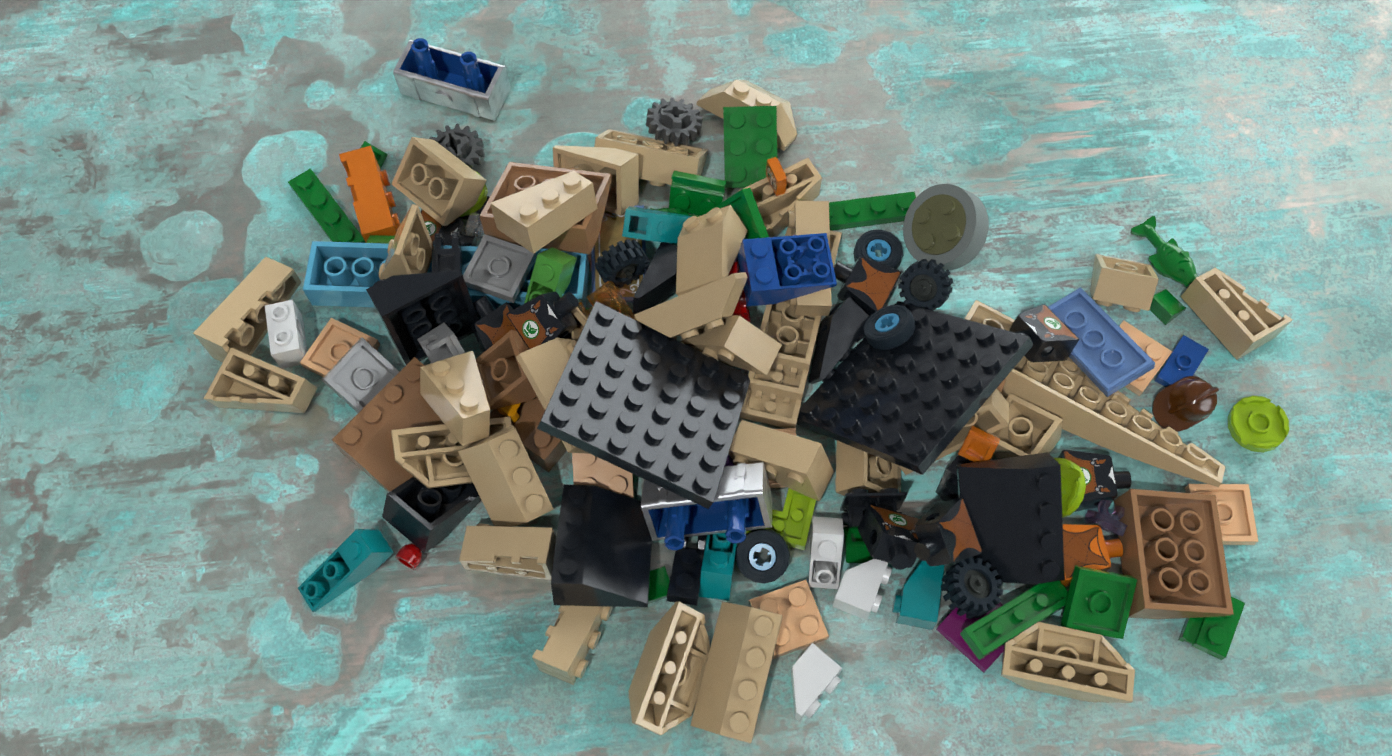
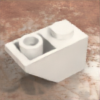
[808,516,844,589]
[832,559,893,620]
[791,643,842,722]

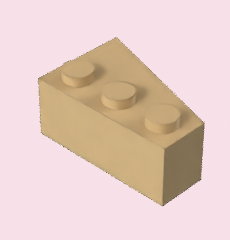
[739,158,822,237]
[490,171,598,254]
[1181,267,1293,360]
[681,315,782,375]
[204,348,317,413]
[420,351,490,446]
[729,420,834,502]
[459,524,556,580]
[532,605,613,685]

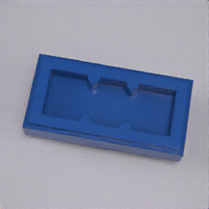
[1154,335,1209,387]

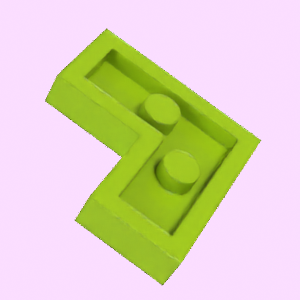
[746,488,816,550]

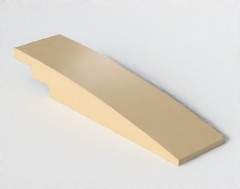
[739,228,842,428]

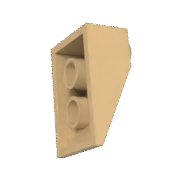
[553,145,639,215]
[379,204,434,280]
[676,205,748,296]

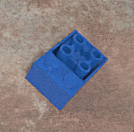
[738,233,837,306]

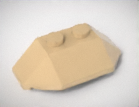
[696,80,797,151]
[634,272,748,340]
[391,417,512,489]
[628,602,710,735]
[1001,622,1135,703]

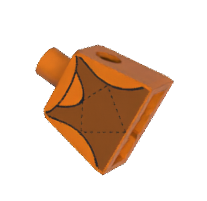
[1060,524,1123,587]

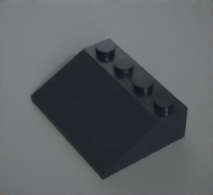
[366,270,479,365]
[957,452,1065,584]
[551,485,652,607]

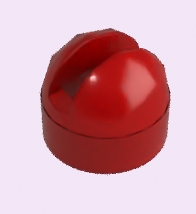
[395,544,422,570]

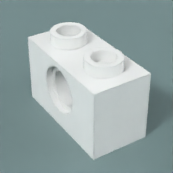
[265,300,307,369]

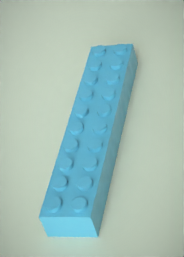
[303,241,590,315]

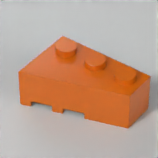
[339,146,401,242]

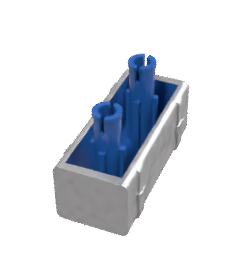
[393,38,510,121]
[641,462,773,550]

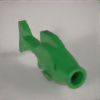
[1131,216,1199,289]

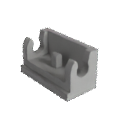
[417,323,465,363]

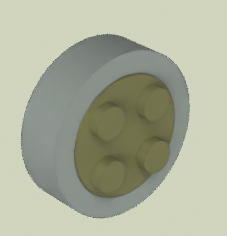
[903,184,989,270]

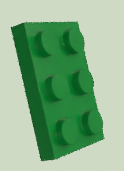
[723,106,777,188]

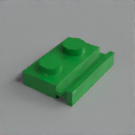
[669,170,726,216]
[1178,597,1245,660]

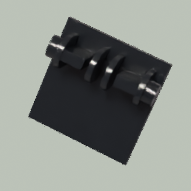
[840,488,907,528]

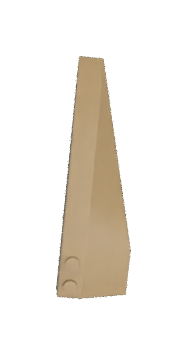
[964,300,1226,487]

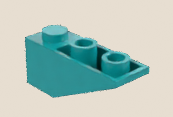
[622,206,692,244]
[298,529,394,612]
[699,533,737,601]

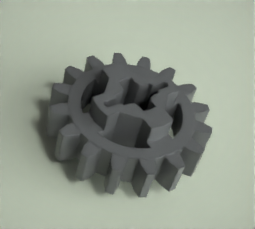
[646,97,703,146]
[429,124,485,171]

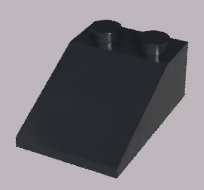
[382,476,481,553]

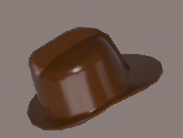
[1152,376,1219,432]

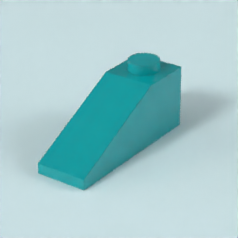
[892,561,945,630]

